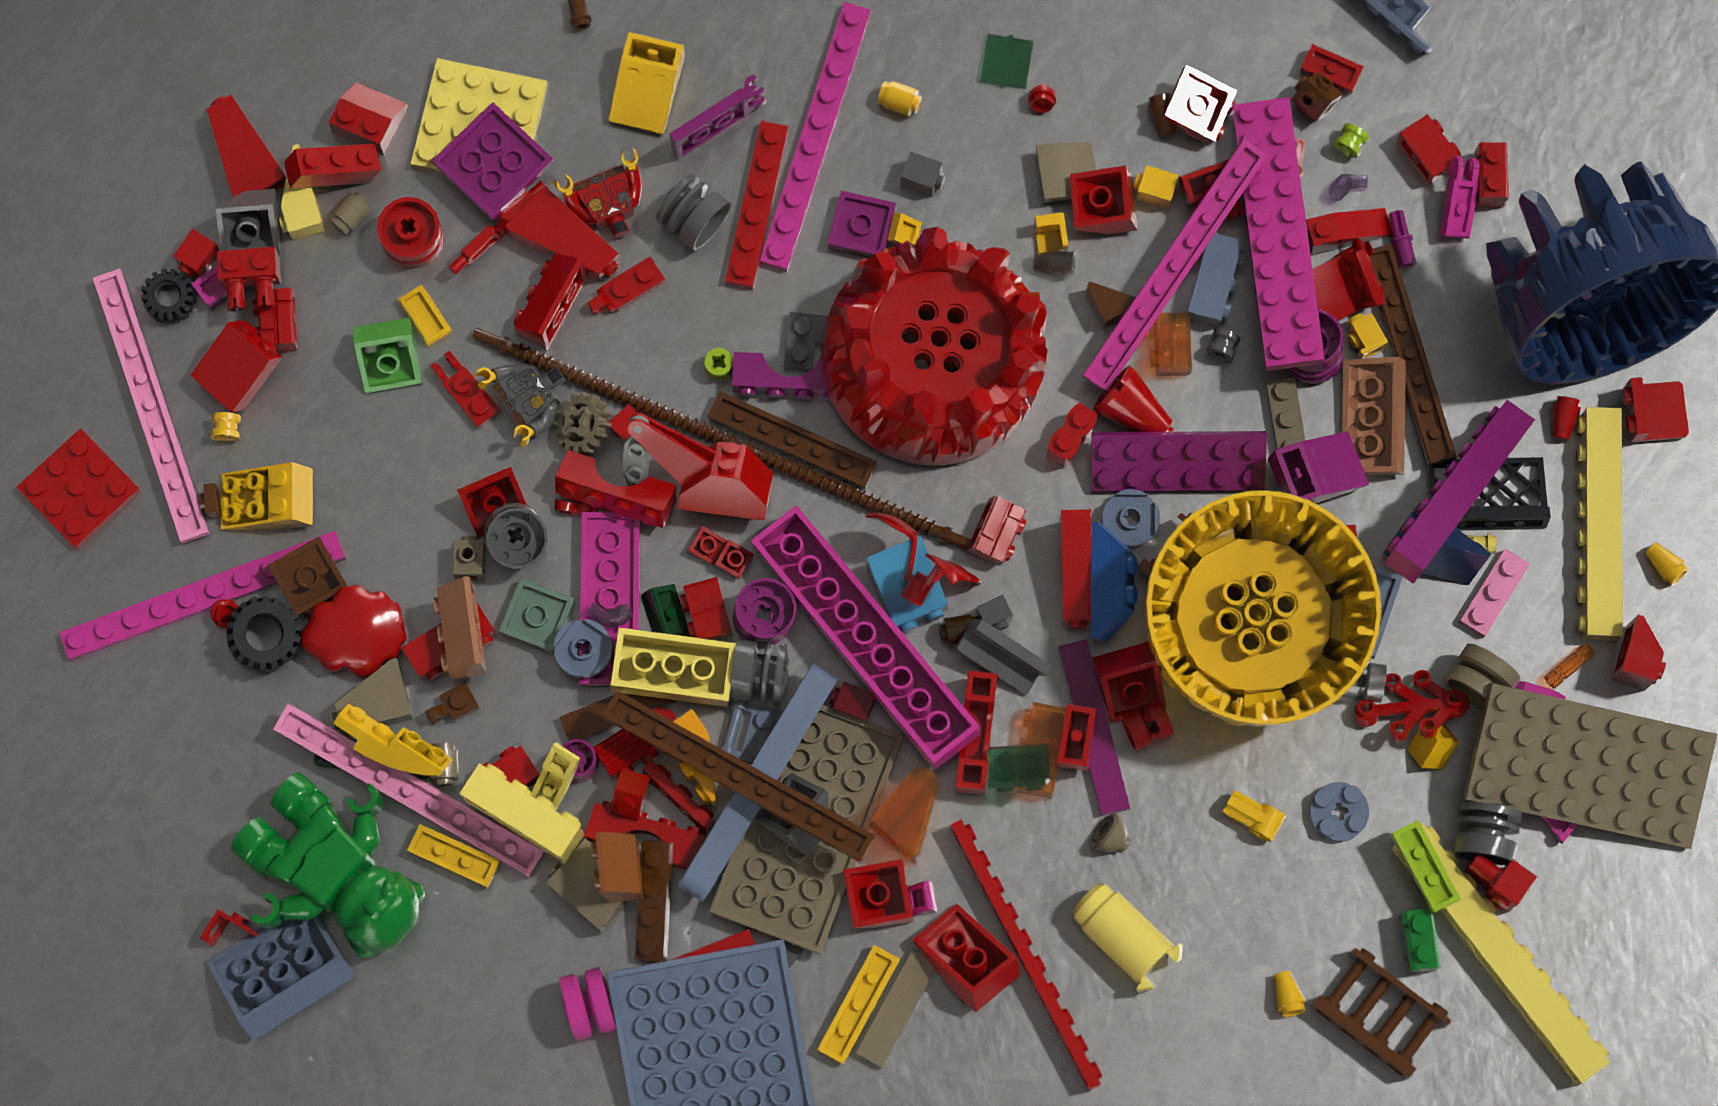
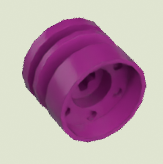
[1287,310,1344,384]
[732,578,797,647]

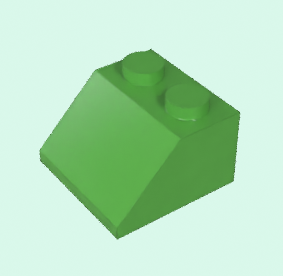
[353,317,422,393]

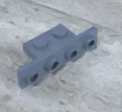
[1365,0,1434,53]

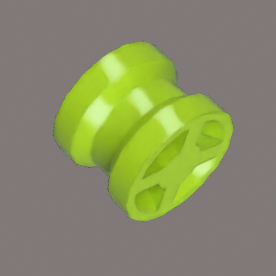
[1333,123,1369,158]
[704,348,733,381]

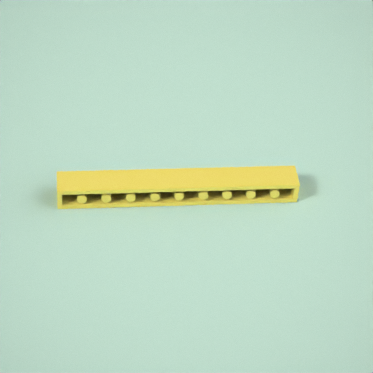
[1392,823,1610,1086]

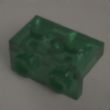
[987,744,1051,792]

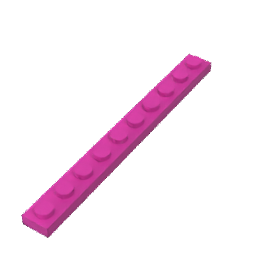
[760,1,871,272]
[1082,139,1268,392]
[59,531,346,661]

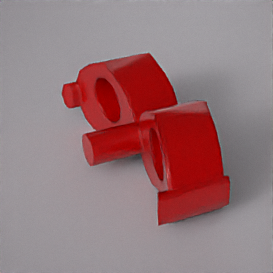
[554,498,599,516]

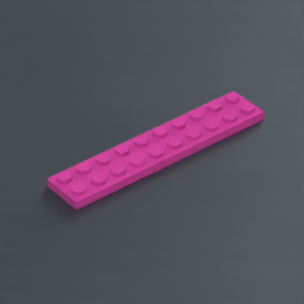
[1233,97,1325,371]

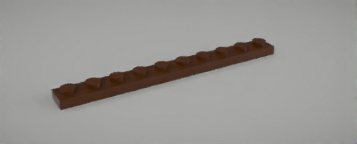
[602,691,876,863]

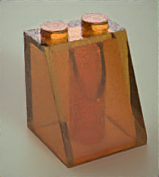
[870,765,939,865]

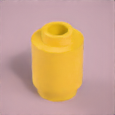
[878,81,922,116]

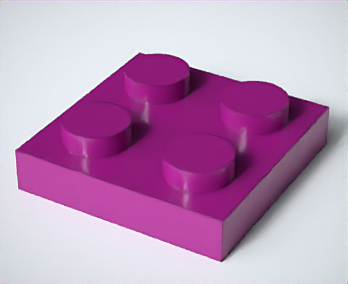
[828,190,896,257]

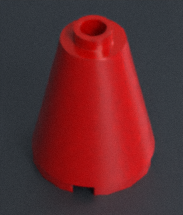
[1092,365,1174,432]

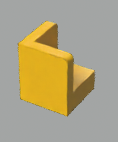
[1034,212,1068,256]
[1408,724,1460,769]

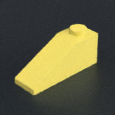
[279,144,326,240]

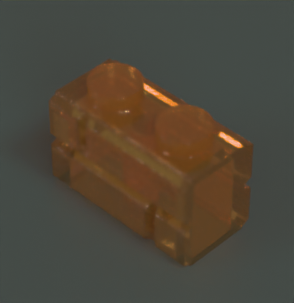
[1148,312,1192,376]

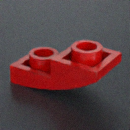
[686,525,754,579]

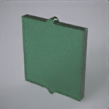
[980,34,1034,89]

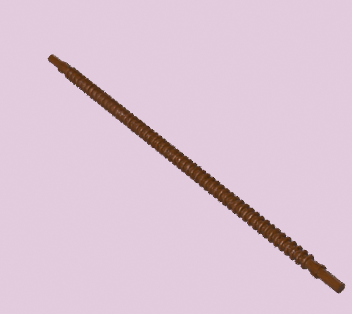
[473,327,973,550]

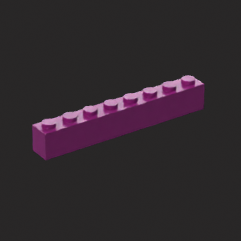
[1384,400,1535,584]

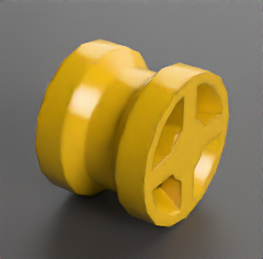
[210,412,241,442]

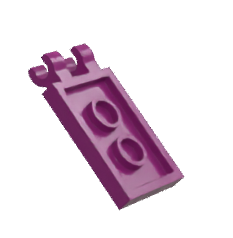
[669,75,766,160]

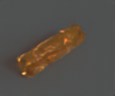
[1544,642,1595,689]

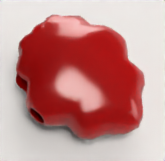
[300,584,407,677]

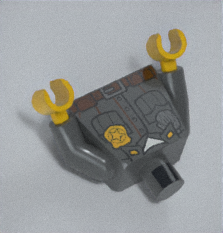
[474,364,566,447]

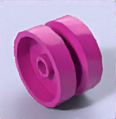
[559,966,617,1041]

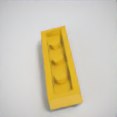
[817,945,900,1065]

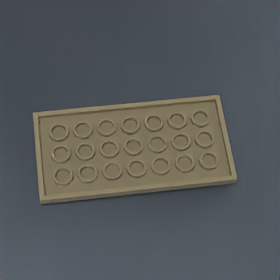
[1463,683,1718,849]
[709,705,904,956]

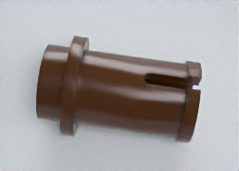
[567,0,592,31]

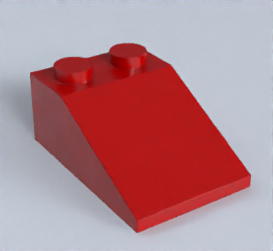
[913,903,1020,1012]

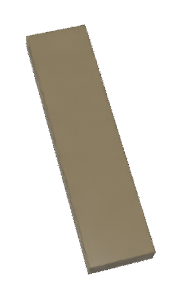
[856,949,936,1068]

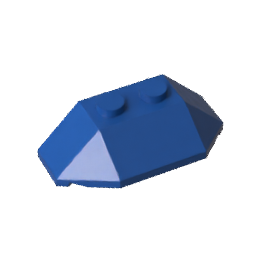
[1091,522,1138,643]

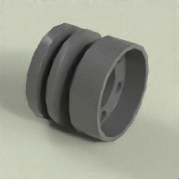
[656,173,731,250]
[484,502,548,569]
[730,638,790,706]
[1453,802,1522,865]

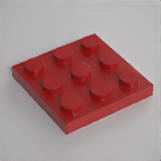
[16,428,141,550]

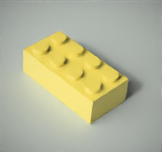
[611,628,736,707]
[459,763,584,864]

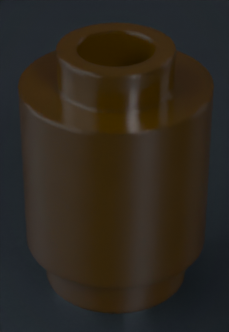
[939,614,980,647]

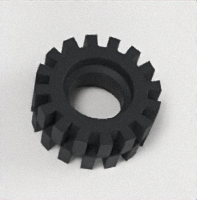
[141,269,196,324]

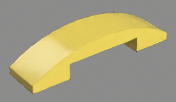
[510,742,580,838]

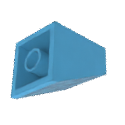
[866,535,948,633]

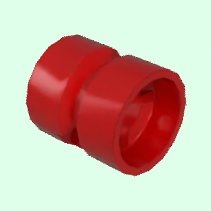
[1121,700,1174,751]

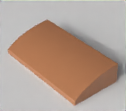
[1342,357,1406,475]

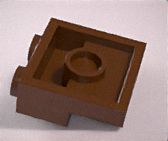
[268,536,348,618]

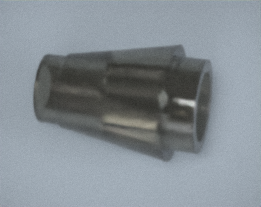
[1033,248,1076,277]

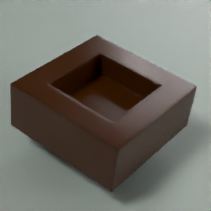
[199,483,221,519]

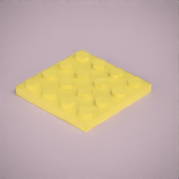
[411,58,548,174]

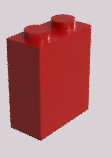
[190,320,283,413]

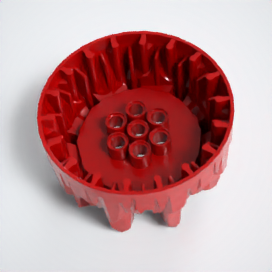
[821,227,1048,465]

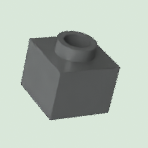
[976,594,1013,631]

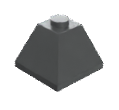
[215,189,281,256]
[756,773,828,856]

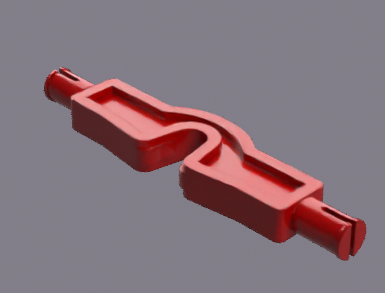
[448,180,548,275]

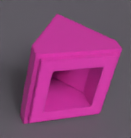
[908,881,937,916]

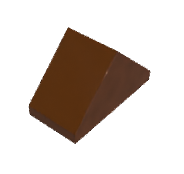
[1086,281,1135,330]

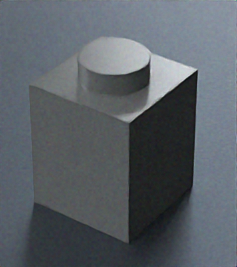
[900,151,946,197]

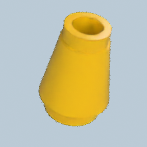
[1645,542,1689,585]
[1273,971,1306,1017]

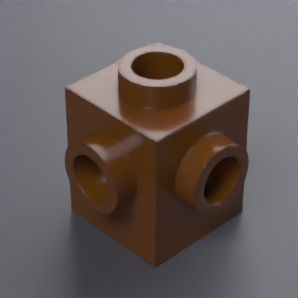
[1291,72,1343,122]

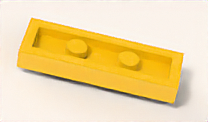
[407,824,501,888]

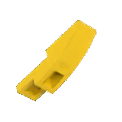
[333,703,453,776]

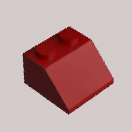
[328,82,408,155]
[1070,165,1137,234]
[1611,614,1666,691]
[1092,642,1167,723]
[844,859,914,929]

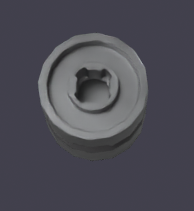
[1341,663,1387,703]

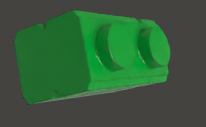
[1399,908,1441,974]

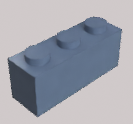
[1186,233,1246,328]

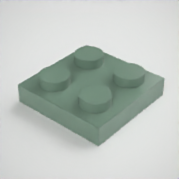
[499,578,576,654]

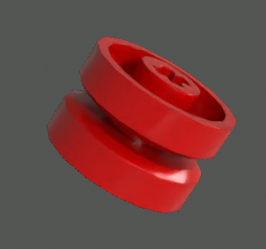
[377,197,444,269]

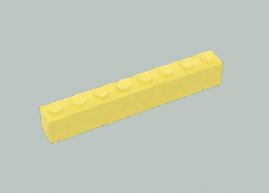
[1577,407,1623,642]

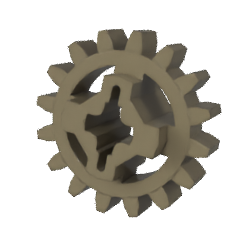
[553,392,612,455]

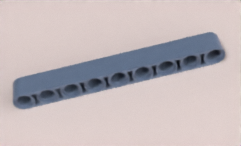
[678,664,838,902]

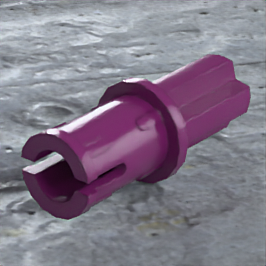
[1389,210,1417,268]

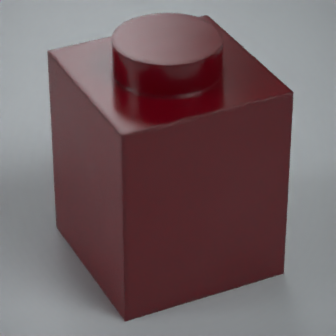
[830,681,876,722]

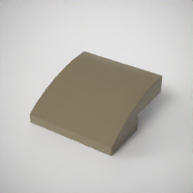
[1036,142,1096,203]

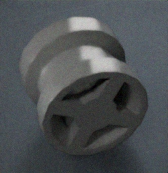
[1206,328,1241,361]

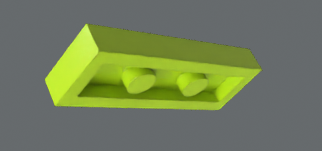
[1391,820,1461,914]

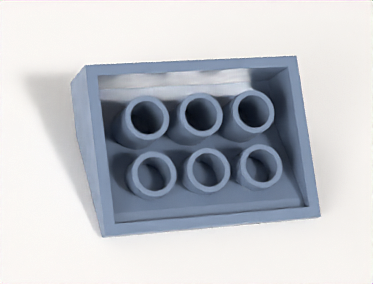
[206,915,355,1041]

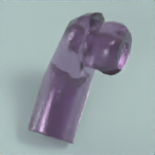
[1329,174,1368,201]

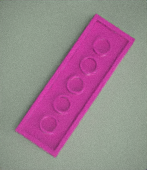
[579,512,640,686]

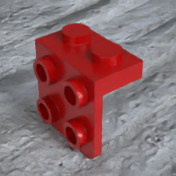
[1313,248,1386,321]
[1622,377,1689,442]

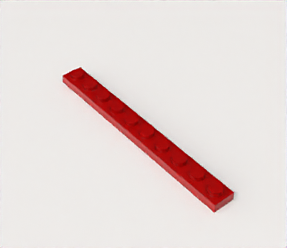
[950,819,1103,1092]

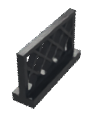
[1426,457,1551,530]

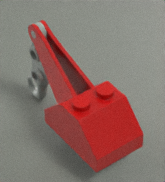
[622,413,773,521]

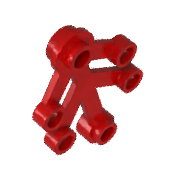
[1354,670,1470,741]

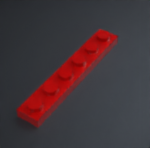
[725,120,789,290]

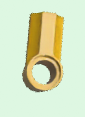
[1222,790,1286,842]

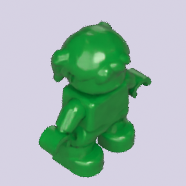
[230,772,425,959]

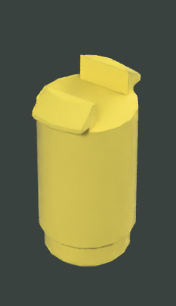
[1073,884,1183,992]

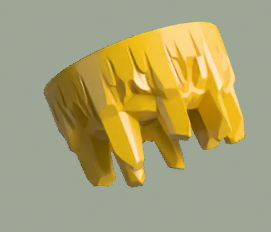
[1141,491,1381,727]

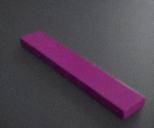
[1058,639,1130,816]

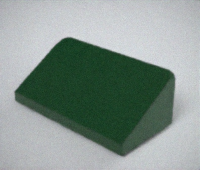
[641,584,691,637]

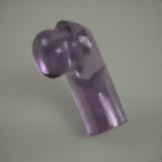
[587,602,632,628]

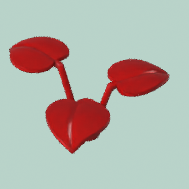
[866,513,982,606]

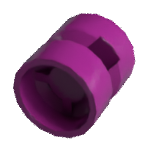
[562,739,599,783]

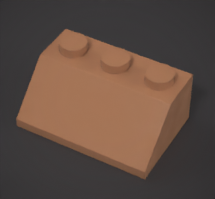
[433,576,487,679]

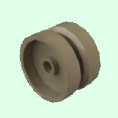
[1443,643,1521,711]

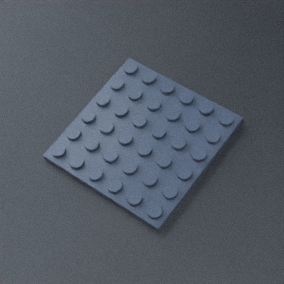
[606,939,814,1106]

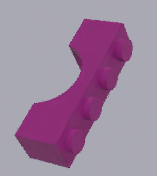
[732,352,831,401]

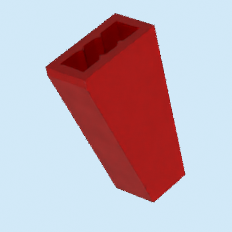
[207,94,286,197]
[505,186,620,282]
[1058,509,1092,629]

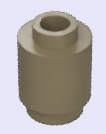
[329,192,371,235]
[429,743,459,787]

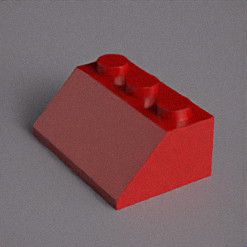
[513,254,587,350]

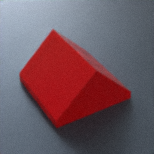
[457,466,527,538]

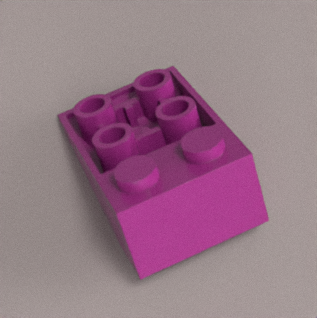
[1268,431,1369,503]

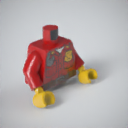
[554,148,643,238]

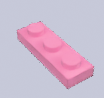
[1458,549,1530,638]

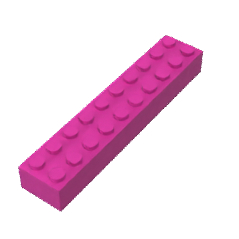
[751,505,981,770]

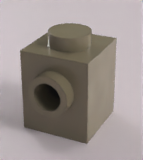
[453,536,486,581]

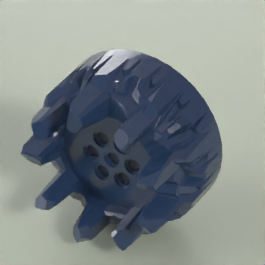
[1486,161,1718,384]

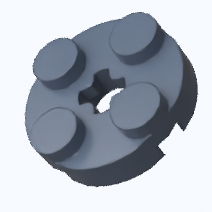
[1102,489,1160,548]
[554,619,613,679]
[1309,782,1369,842]

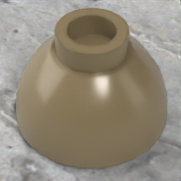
[1091,814,1131,853]

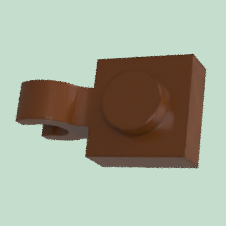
[425,682,480,725]

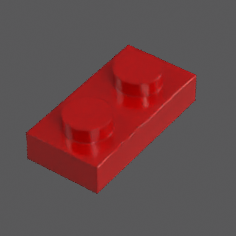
[1299,44,1364,94]

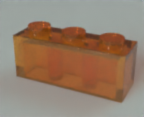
[1013,702,1066,799]

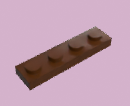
[635,840,673,962]

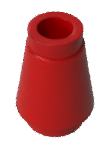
[1552,396,1581,440]

